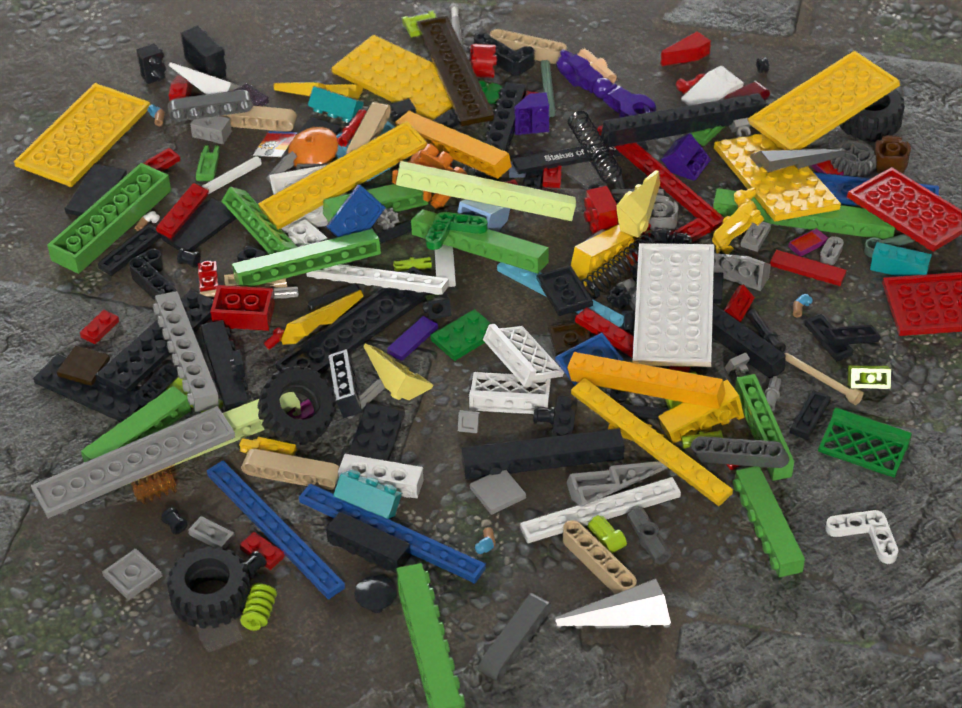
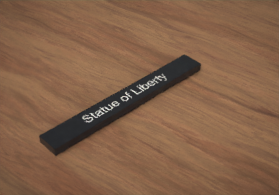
[512,141,648,174]

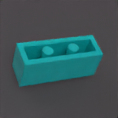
[308,86,364,123]
[870,242,932,277]
[333,470,402,519]

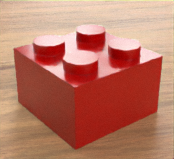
[584,186,619,234]

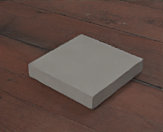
[470,470,526,515]
[102,548,162,600]

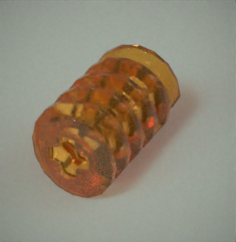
[131,469,177,505]

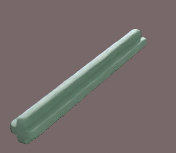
[541,60,555,117]

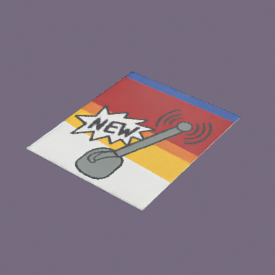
[253,131,297,157]

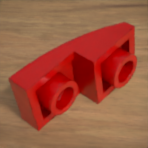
[198,261,218,292]

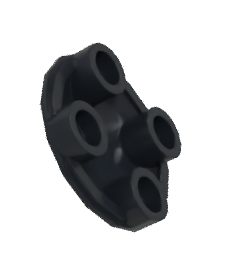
[354,575,397,613]

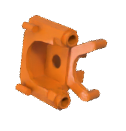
[392,144,468,209]

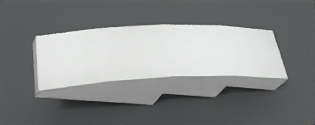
[435,244,455,287]

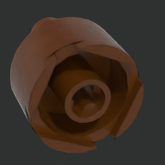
[874,136,911,174]

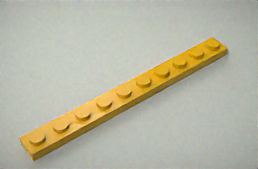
[571,378,733,506]

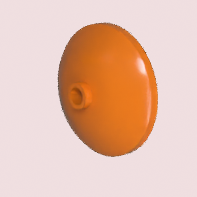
[288,127,339,167]

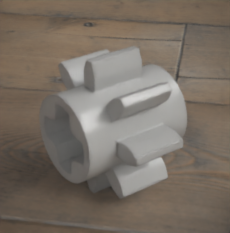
[377,208,399,230]

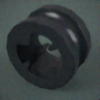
[756,57,769,73]
[610,389,628,403]

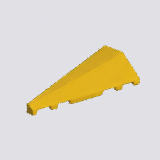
[274,83,363,100]
[281,290,363,345]

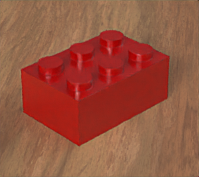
[211,285,275,331]

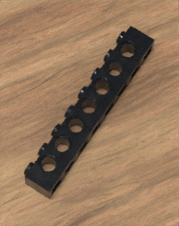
[474,82,526,181]

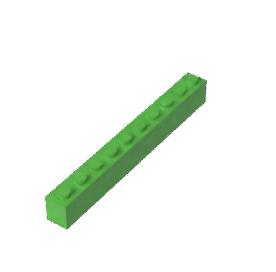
[713,188,895,240]

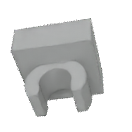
[730,118,751,137]
[725,353,750,377]
[458,410,479,433]

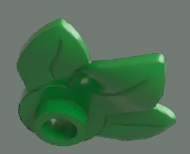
[479,80,502,103]

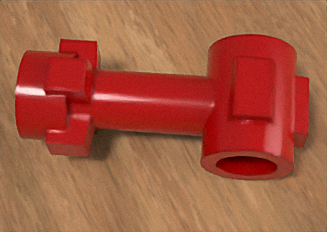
[676,74,705,94]

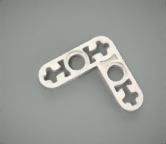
[826,510,898,564]

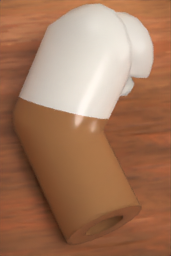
[135,211,160,232]

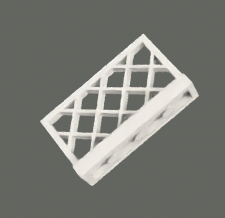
[483,324,564,387]
[469,372,551,414]

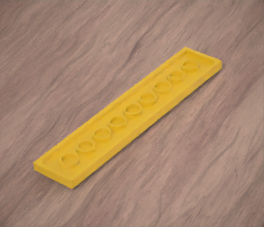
[258,121,427,229]

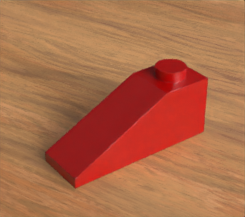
[660,32,711,66]
[169,76,193,101]

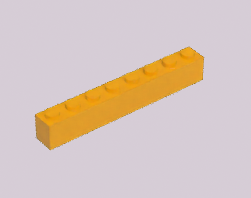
[395,111,512,179]
[567,352,726,409]

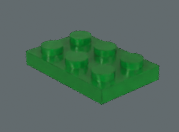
[430,309,491,361]

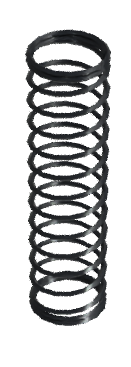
[568,111,622,183]
[581,230,663,299]

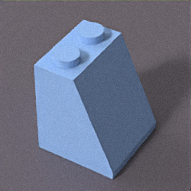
[457,199,510,232]

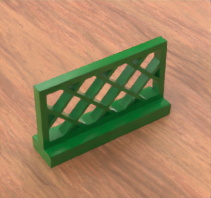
[818,407,912,478]

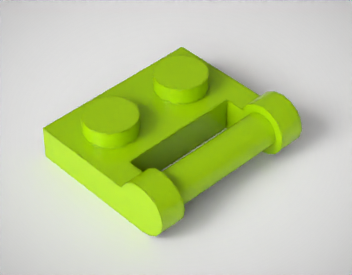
[402,11,436,37]

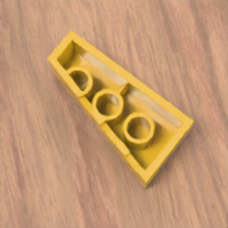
[571,225,637,287]
[658,379,744,444]

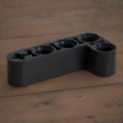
[474,32,535,76]
[129,249,177,300]

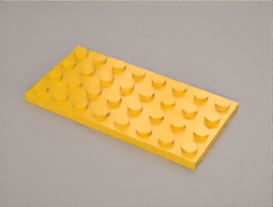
[332,35,453,121]
[748,51,900,150]
[14,83,151,187]
[714,134,841,222]

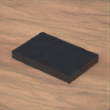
[537,265,593,316]

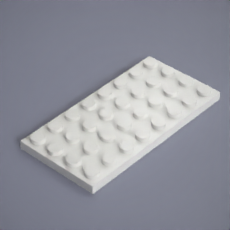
[633,244,714,367]

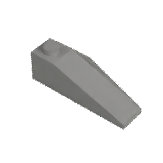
[713,253,771,291]

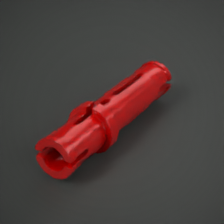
[337,109,367,147]

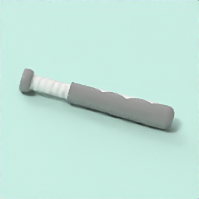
[449,3,462,45]

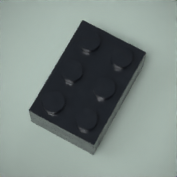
[181,25,227,79]

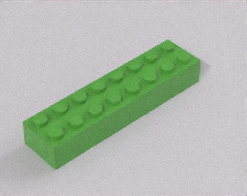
[47,163,171,274]
[397,563,465,708]

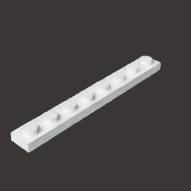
[307,264,449,295]
[520,477,681,543]

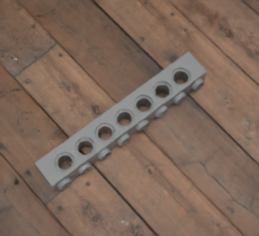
[153,291,218,412]

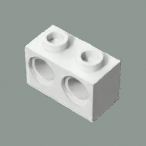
[288,219,327,247]

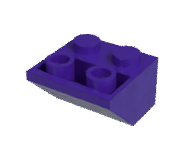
[515,92,549,135]
[661,133,711,181]

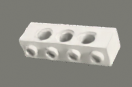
[338,454,424,499]

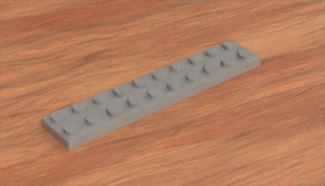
[31,406,235,518]

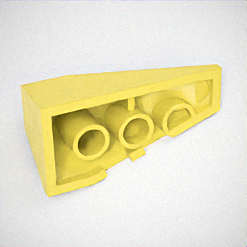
[616,170,660,238]
[364,343,433,400]

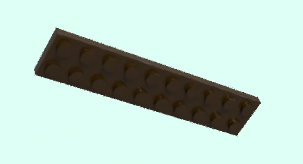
[416,15,494,127]

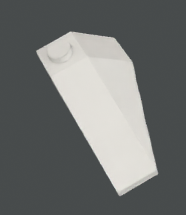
[169,63,241,95]

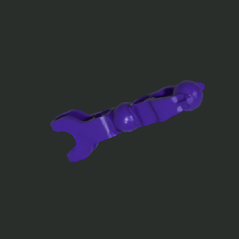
[556,50,656,118]

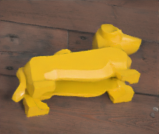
[712,187,764,254]

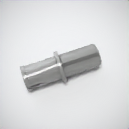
[764,376,781,411]

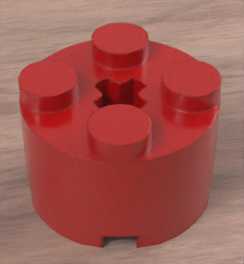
[470,44,497,78]

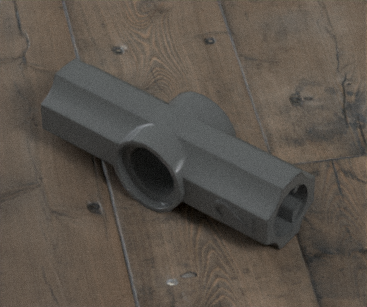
[627,507,671,565]

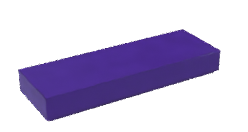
[387,316,438,361]

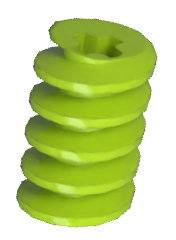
[240,583,277,631]

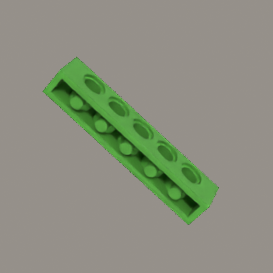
[222,187,297,254]
[735,374,794,481]

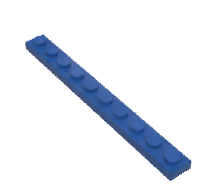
[206,461,345,599]
[299,484,486,583]

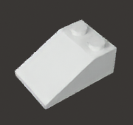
[682,66,743,106]

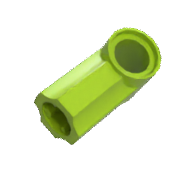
[588,515,627,554]

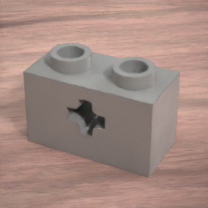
[190,116,232,144]

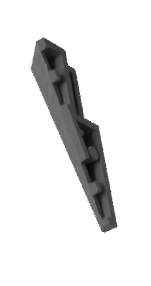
[750,149,845,172]

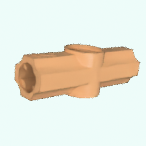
[577,49,617,84]

